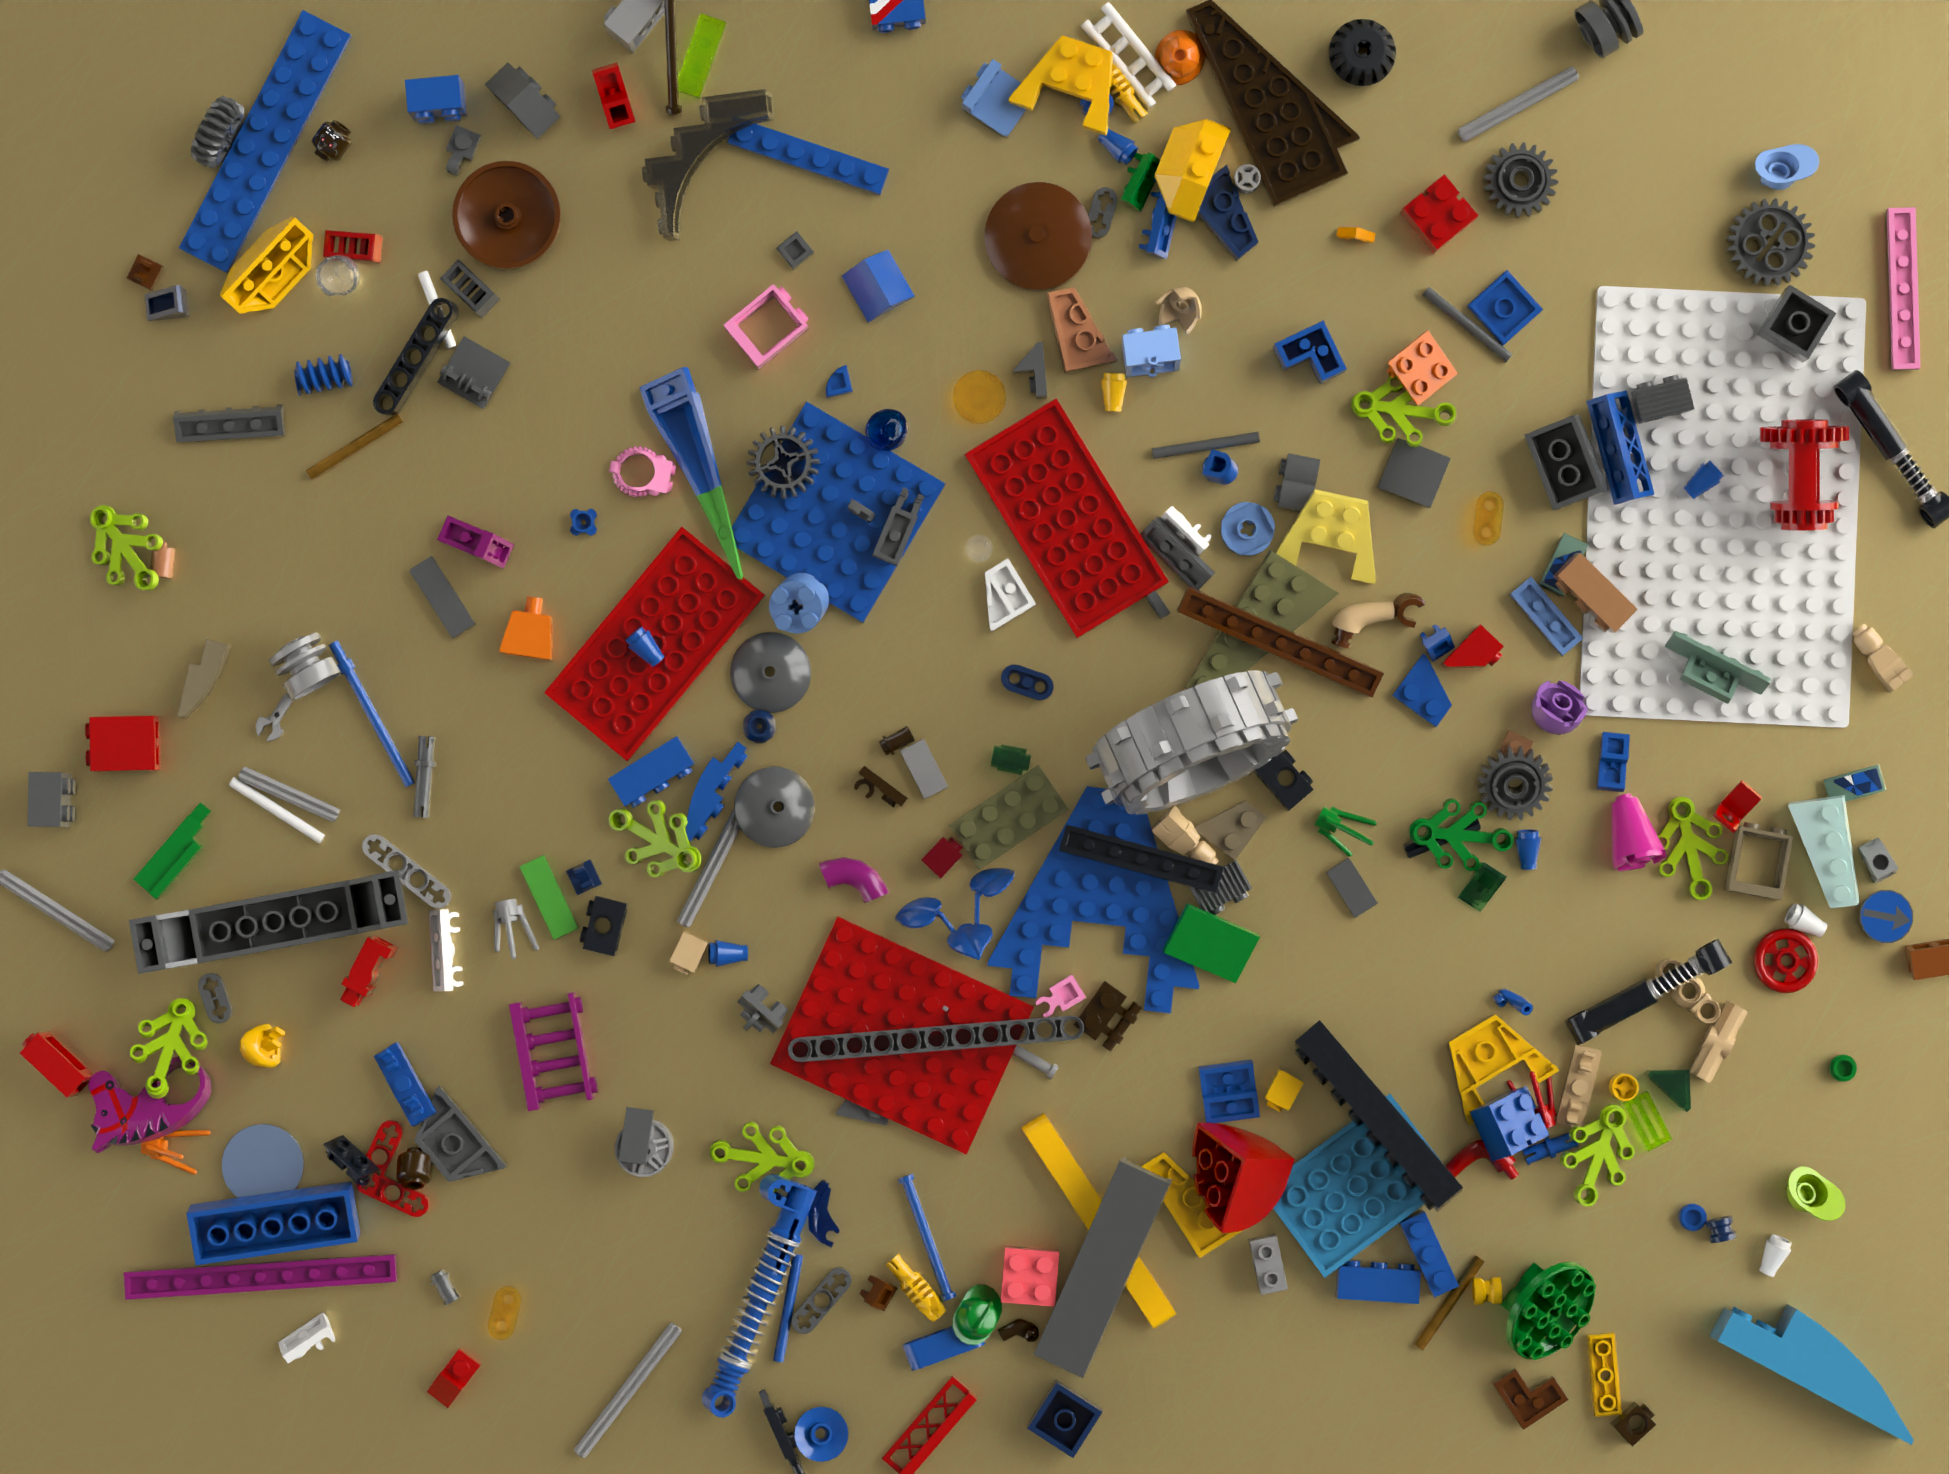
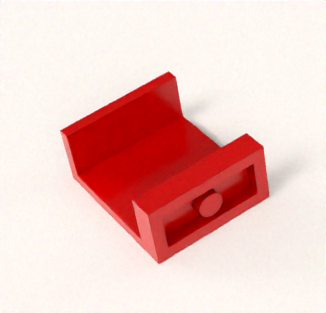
[85,716,160,772]

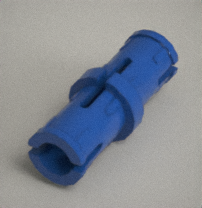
[1522,1132,1579,1165]

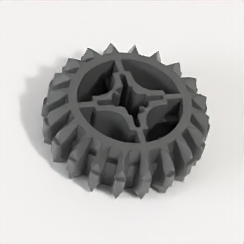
[191,96,244,169]
[747,426,820,499]

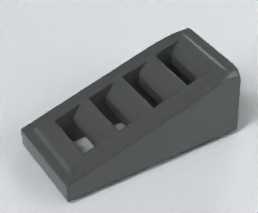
[440,259,500,318]

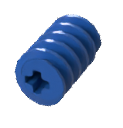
[294,354,353,396]

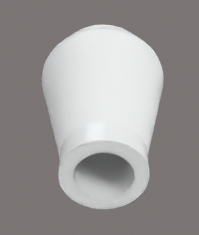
[1785,903,1827,938]
[1759,1234,1792,1277]

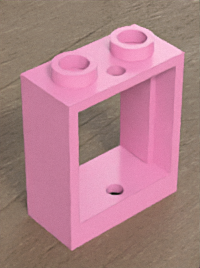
[724,284,809,369]

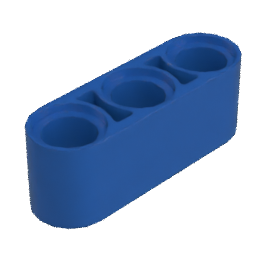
[902,1326,985,1371]

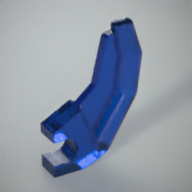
[807,1180,840,1248]

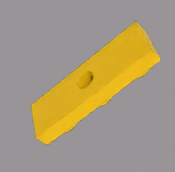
[1587,1332,1622,1417]

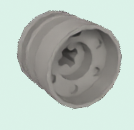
[268,632,341,700]
[615,1119,674,1177]

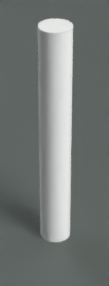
[418,271,457,350]

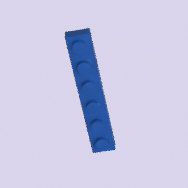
[727,117,889,196]

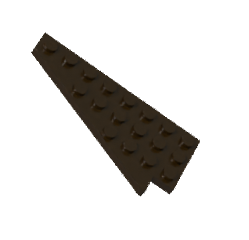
[1186,0,1360,207]

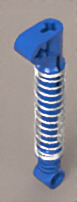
[702,1174,817,1418]

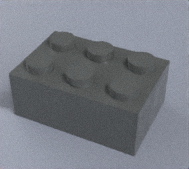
[1525,415,1609,510]

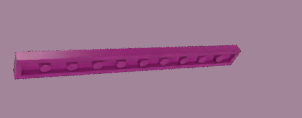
[124,1254,398,1300]

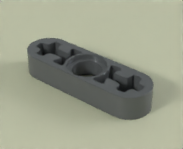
[792,1267,852,1334]

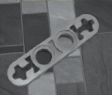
[362,834,451,909]

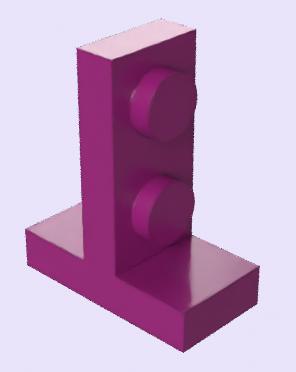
[437,515,514,569]

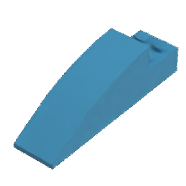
[1709,1304,1914,1445]

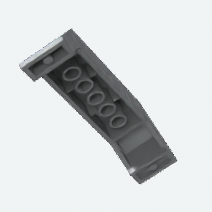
[129,870,409,974]

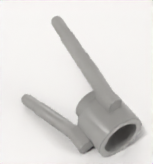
[493,899,539,959]

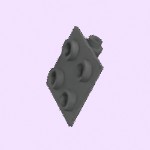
[437,336,510,409]

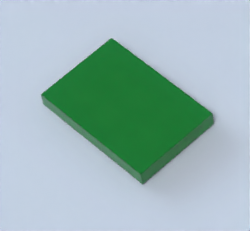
[1163,903,1260,983]

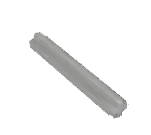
[238,767,340,822]

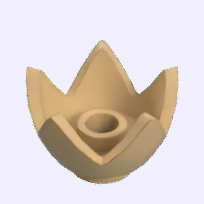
[1155,287,1202,335]

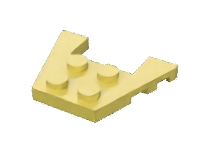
[1275,490,1376,584]

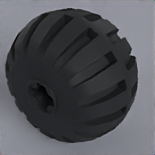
[1329,19,1396,86]

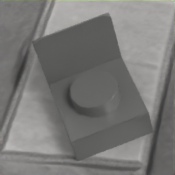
[1012,342,1047,399]

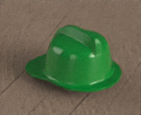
[952,1284,1002,1345]

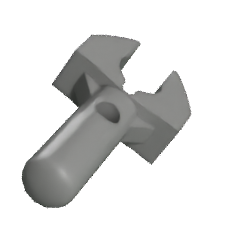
[256,693,293,741]

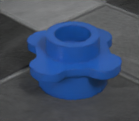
[570,509,597,536]

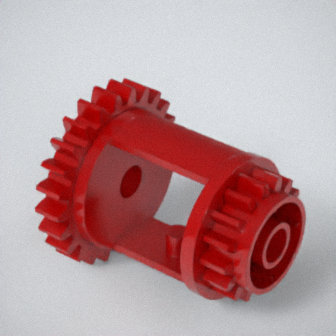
[1760,419,1849,531]

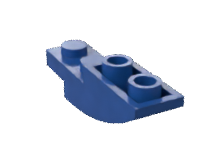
[686,742,748,842]

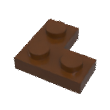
[1492,1368,1568,1430]

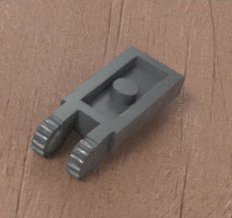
[872,487,924,567]

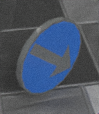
[1859,890,1913,943]

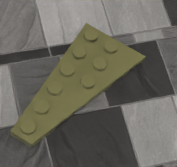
[1184,550,1339,689]

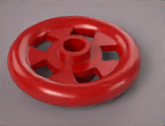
[1754,928,1818,993]

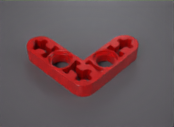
[355,1120,430,1217]

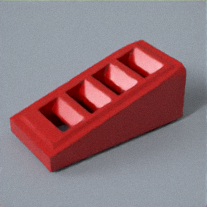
[323,230,383,263]

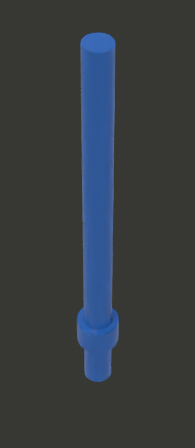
[328,640,415,787]

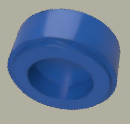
[1678,1203,1707,1231]

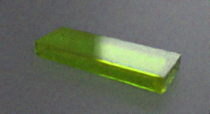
[678,13,727,99]

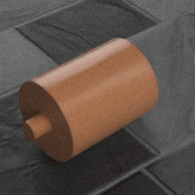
[150,542,175,579]

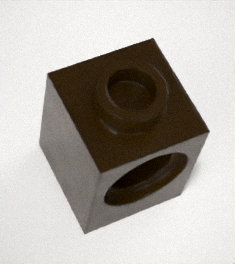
[1610,1402,1656,1447]

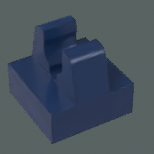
[566,859,602,895]

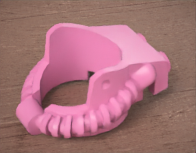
[609,446,676,497]

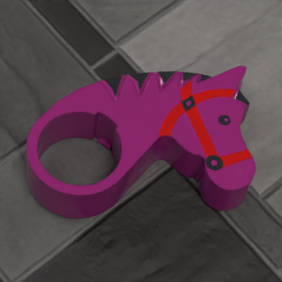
[88,1057,212,1153]

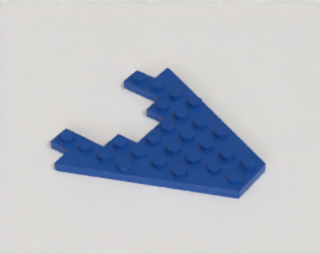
[987,786,1199,1013]

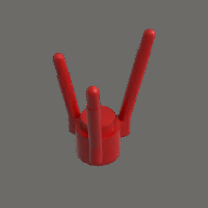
[1507,1071,1557,1128]

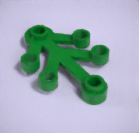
[1409,798,1514,871]

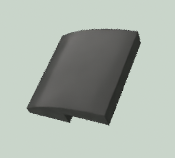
[1377,438,1451,508]

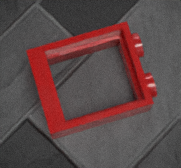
[20,1031,94,1098]

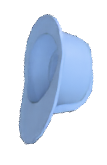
[1755,144,1819,190]

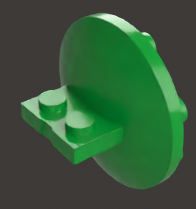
[1500,1262,1596,1360]

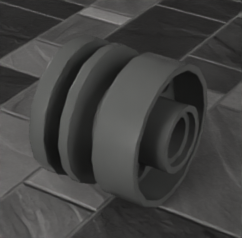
[1574,0,1644,58]

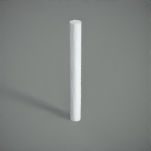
[229,777,325,844]

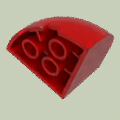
[1192,1123,1295,1233]

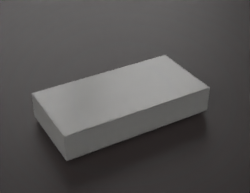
[900,739,948,799]

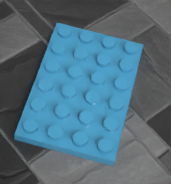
[1273,1094,1441,1278]

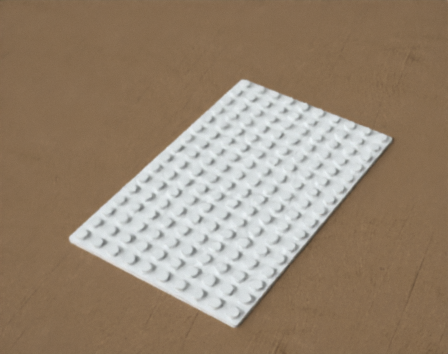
[1580,286,1866,728]

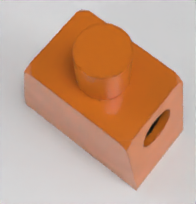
[499,596,553,661]

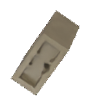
[1724,822,1793,900]

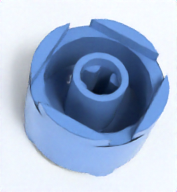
[769,573,829,634]

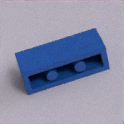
[608,736,695,808]
[1399,1210,1459,1297]
[1335,1260,1421,1304]

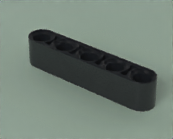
[373,298,458,416]

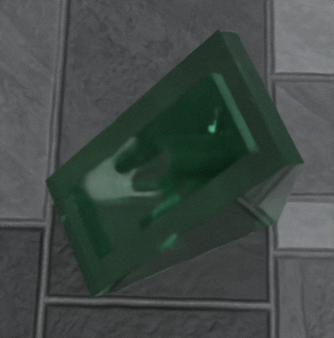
[1458,862,1507,912]
[1644,1069,1691,1112]

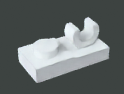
[1160,506,1211,556]
[278,1312,335,1364]

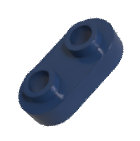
[1001,665,1054,700]

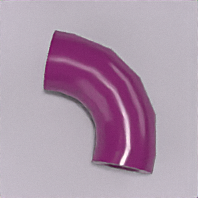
[819,857,889,903]

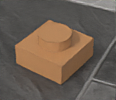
[1499,730,1534,755]

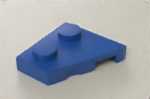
[1392,653,1452,727]

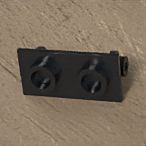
[323,1135,379,1187]

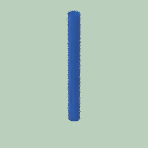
[773,1253,803,1362]

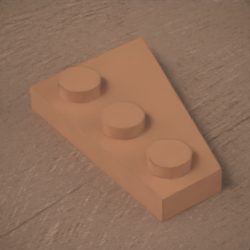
[1046,287,1118,373]

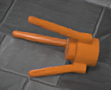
[141,1130,210,1175]

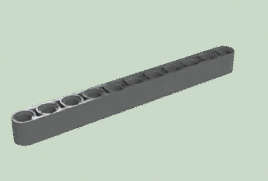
[788,1016,1084,1062]

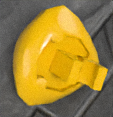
[239,1023,285,1068]

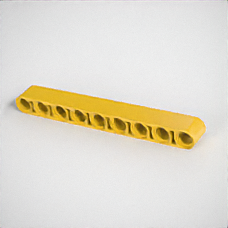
[1021,1113,1177,1329]

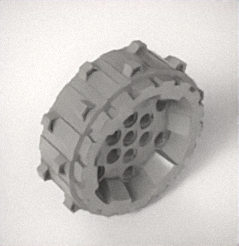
[1085,670,1298,815]

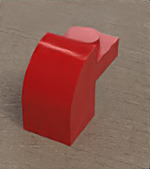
[592,62,636,129]

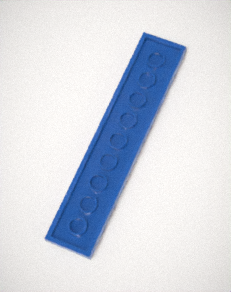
[179,10,352,274]

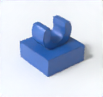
[1421,625,1455,662]

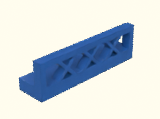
[1586,390,1655,505]

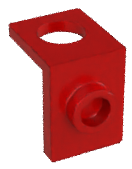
[1713,780,1762,833]

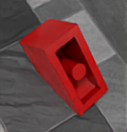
[1441,624,1504,668]

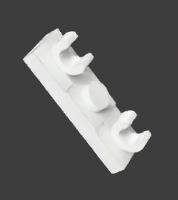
[429,909,463,991]

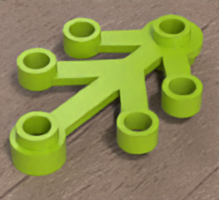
[1351,376,1456,447]
[90,505,163,591]
[1657,797,1729,900]
[609,800,701,877]
[130,998,208,1099]
[1560,1104,1635,1207]
[709,1121,814,1192]

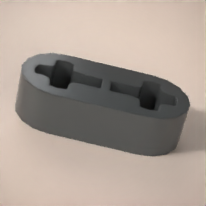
[1088,187,1117,239]
[198,973,233,1023]

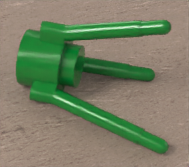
[1314,806,1377,857]

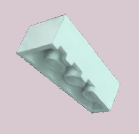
[1788,795,1860,908]

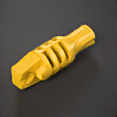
[1109,63,1148,124]
[886,1254,946,1322]

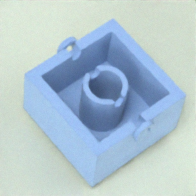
[1122,325,1181,378]

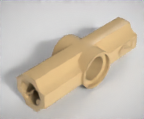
[1689,1001,1748,1083]

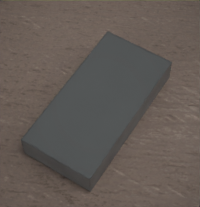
[1326,858,1378,918]
[619,1107,654,1165]

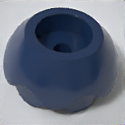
[743,710,776,744]

